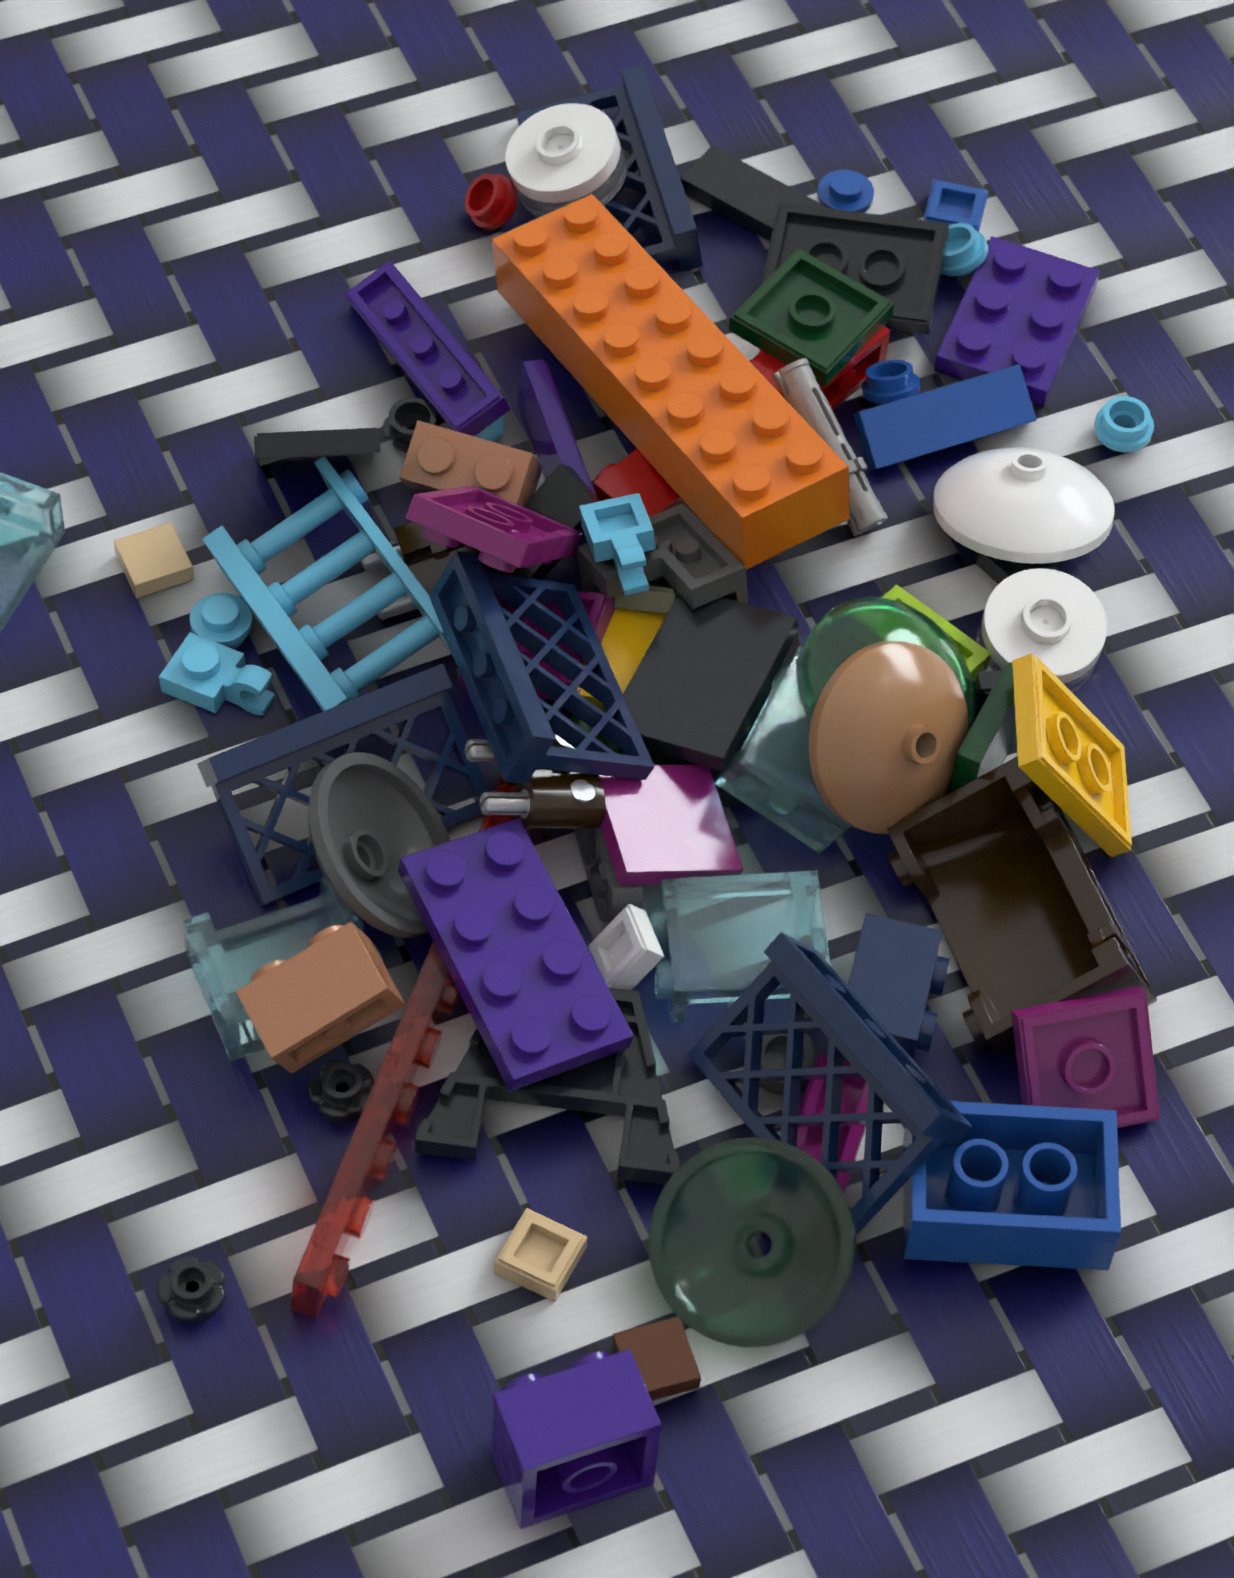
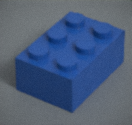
[903,1101,1121,1270]

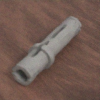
[772,358,888,536]

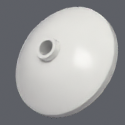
[933,448,1115,563]

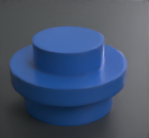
[817,170,874,213]
[861,360,921,406]

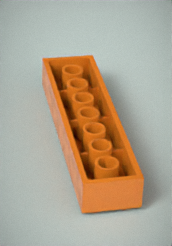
[491,194,850,570]

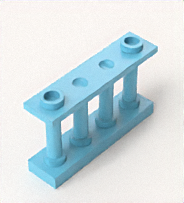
[202,456,453,711]

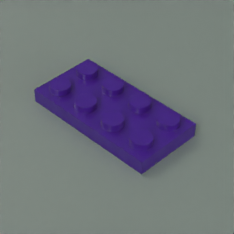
[398,818,634,1092]

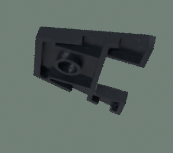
[415,988,680,1187]

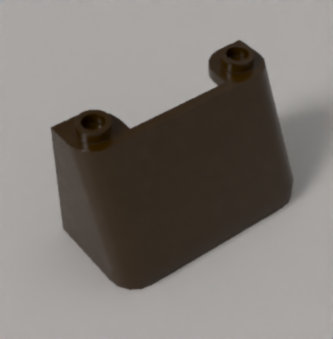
[887,756,1157,1053]

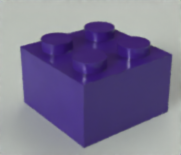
[491,1349,661,1529]

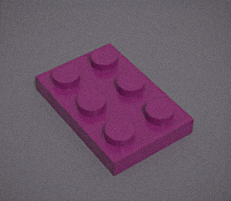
[405,485,583,573]

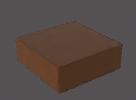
[612,1316,701,1401]

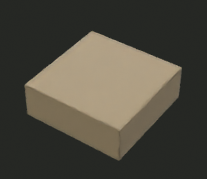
[114,522,194,599]
[494,1208,587,1302]

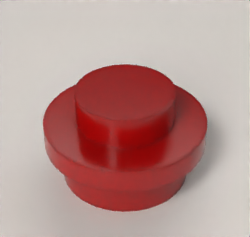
[465,174,517,230]

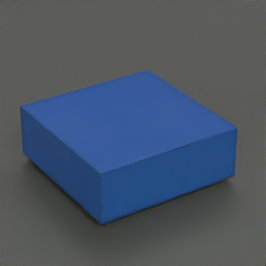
[923,179,989,232]

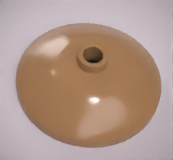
[808,641,969,834]

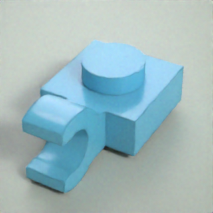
[579,493,656,596]
[159,632,276,716]

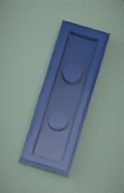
[853,364,1037,471]

